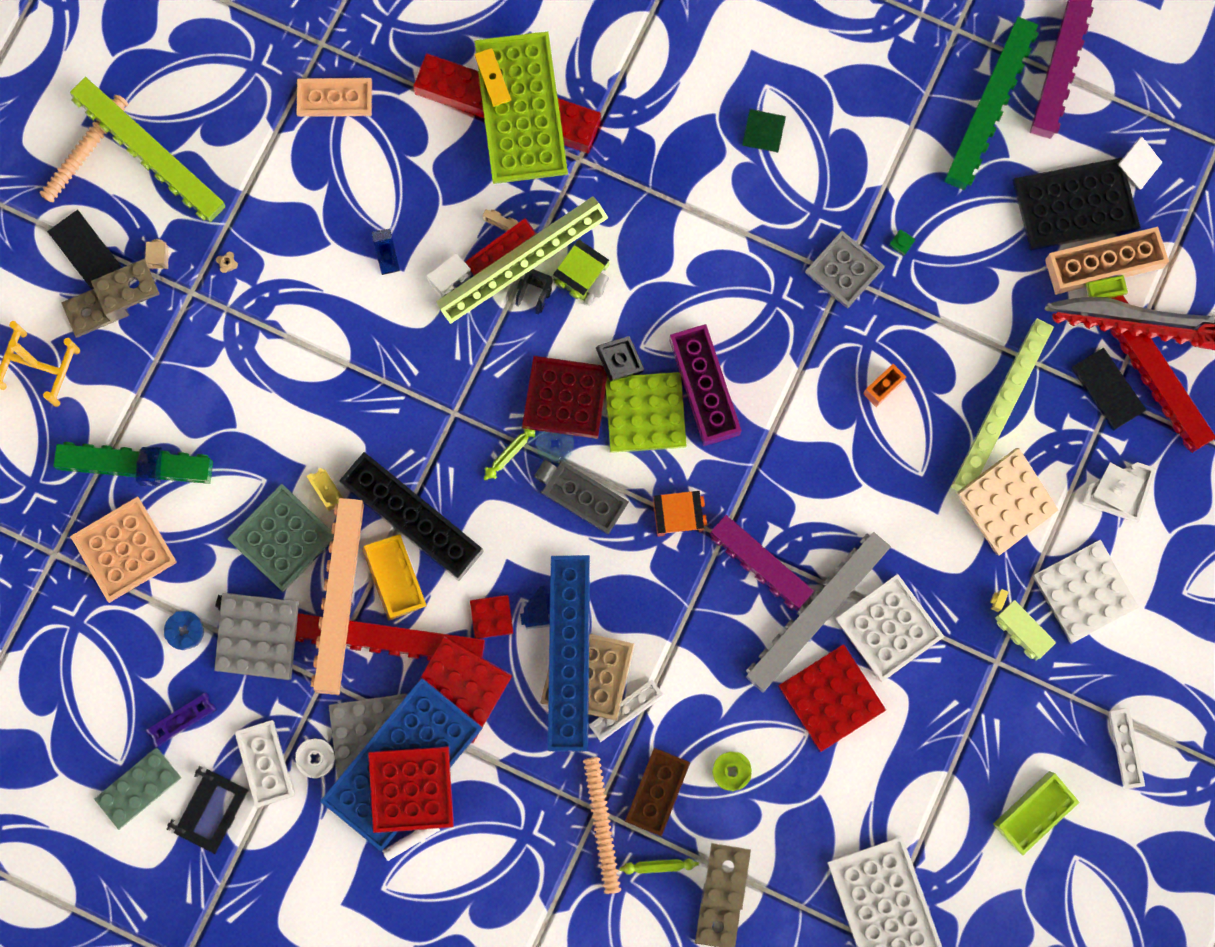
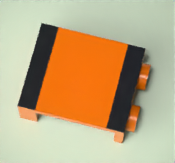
[653,491,707,537]

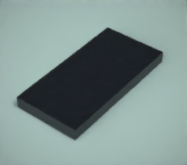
[47,210,122,290]
[1071,347,1146,431]

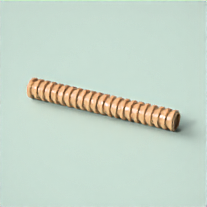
[39,95,128,203]
[583,757,621,894]

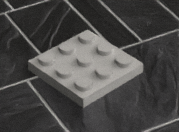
[805,231,885,309]

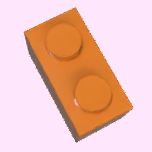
[863,364,906,407]

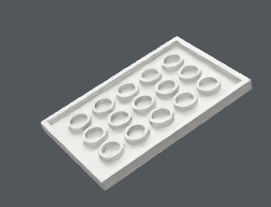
[827,837,942,947]

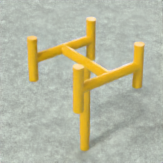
[0,321,80,407]

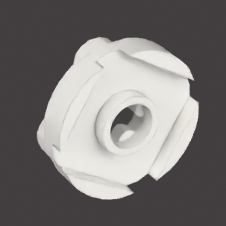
[295,739,335,779]

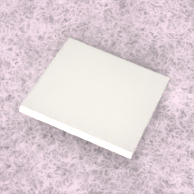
[1118,137,1162,190]
[1093,462,1145,514]

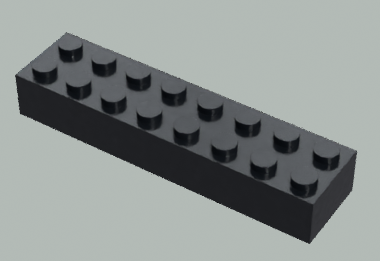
[339,452,484,581]

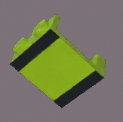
[553,239,610,301]

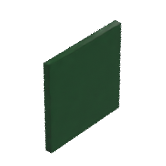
[742,109,786,153]

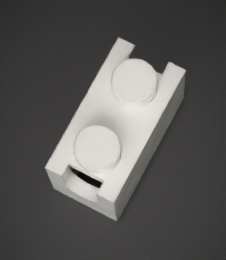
[427,253,472,297]

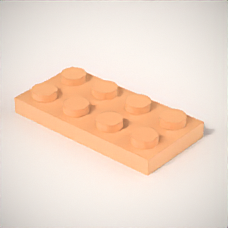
[297,78,372,117]

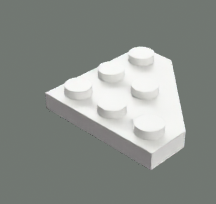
[1083,462,1156,523]

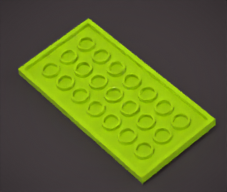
[474,31,568,184]

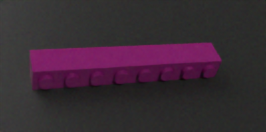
[1030,0,1094,139]

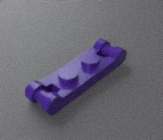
[146,693,217,747]

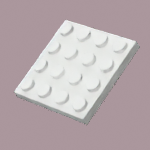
[1033,540,1139,644]
[835,574,944,682]

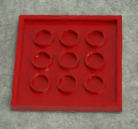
[418,636,512,743]
[778,644,886,752]
[369,746,454,833]

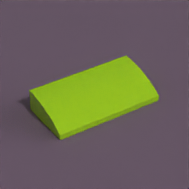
[993,771,1080,856]

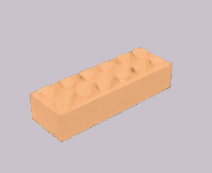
[1045,227,1169,295]

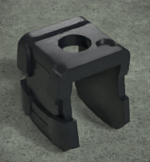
[515,269,553,315]

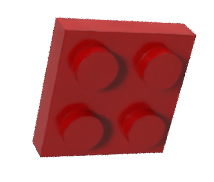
[470,595,514,639]

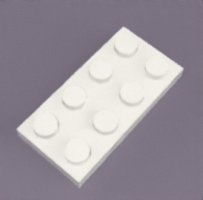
[235,720,295,808]

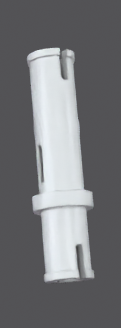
[382,828,440,861]

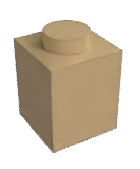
[145,239,169,269]

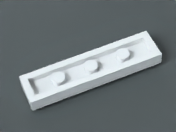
[589,680,664,742]
[1109,708,1145,789]

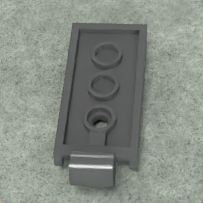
[534,460,629,535]

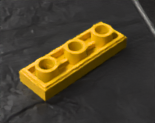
[474,48,511,107]

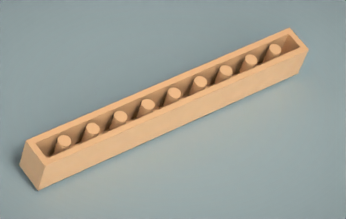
[311,498,364,695]

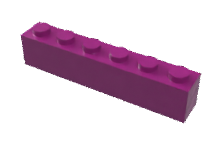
[710,515,814,611]

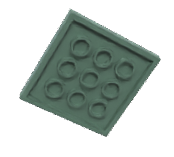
[228,484,334,592]

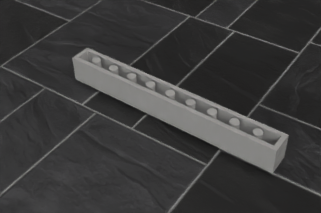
[745,532,891,693]

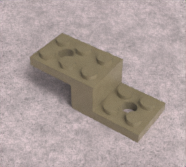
[61,259,160,338]
[695,843,751,947]

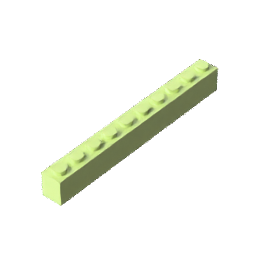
[436,196,608,324]
[951,318,1054,491]

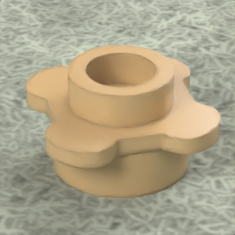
[216,252,238,273]

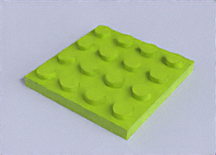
[606,372,687,453]

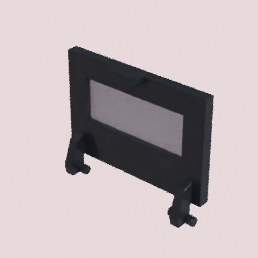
[166,766,249,854]

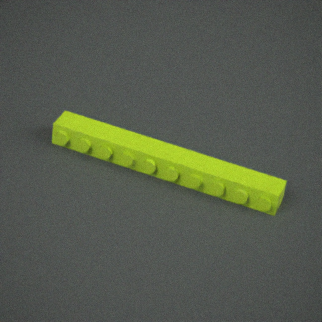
[70,76,225,223]

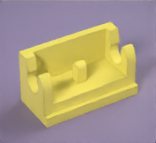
[306,468,343,511]

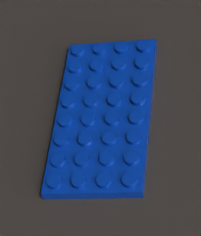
[320,678,483,852]

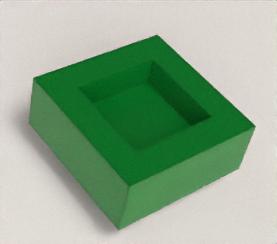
[889,229,916,256]

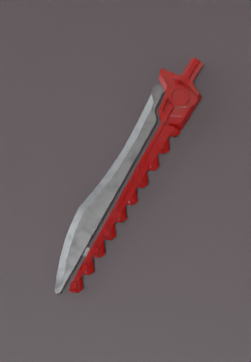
[1045,297,1215,351]

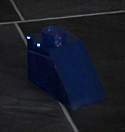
[372,228,400,275]
[136,447,162,486]
[520,586,549,630]

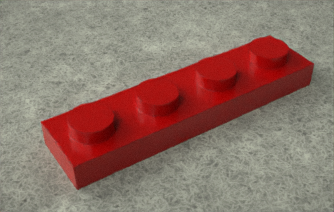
[465,218,537,276]

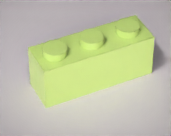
[995,600,1056,660]

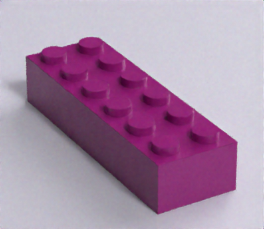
[669,324,742,446]

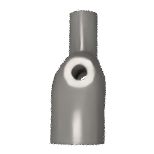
[583,273,609,306]

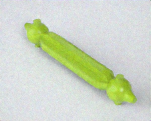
[483,429,536,481]
[619,858,699,875]

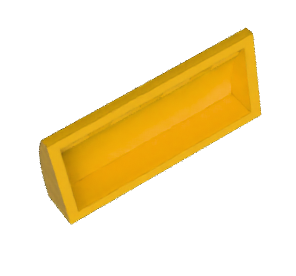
[362,534,427,621]

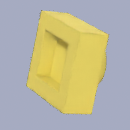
[990,589,1009,612]

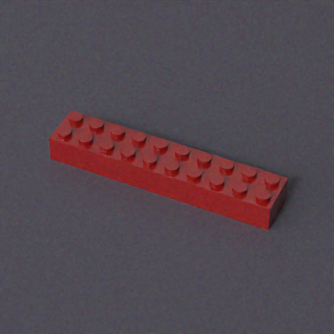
[413,53,601,154]

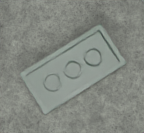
[94,747,182,830]

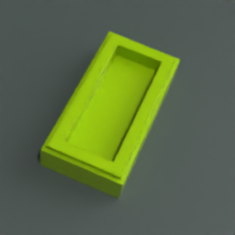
[1085,275,1128,298]

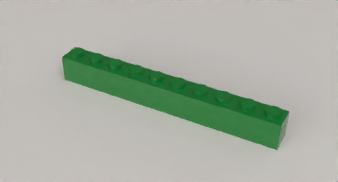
[944,16,1038,190]

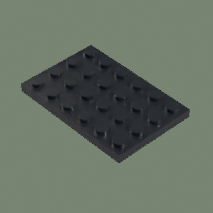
[1013,158,1140,251]

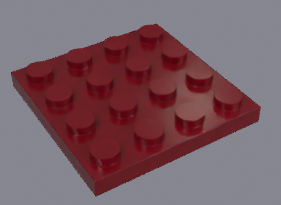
[522,356,607,439]

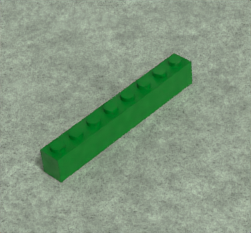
[53,442,213,484]

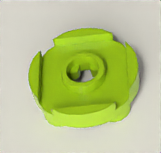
[712,752,752,791]

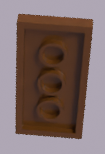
[625,748,691,837]

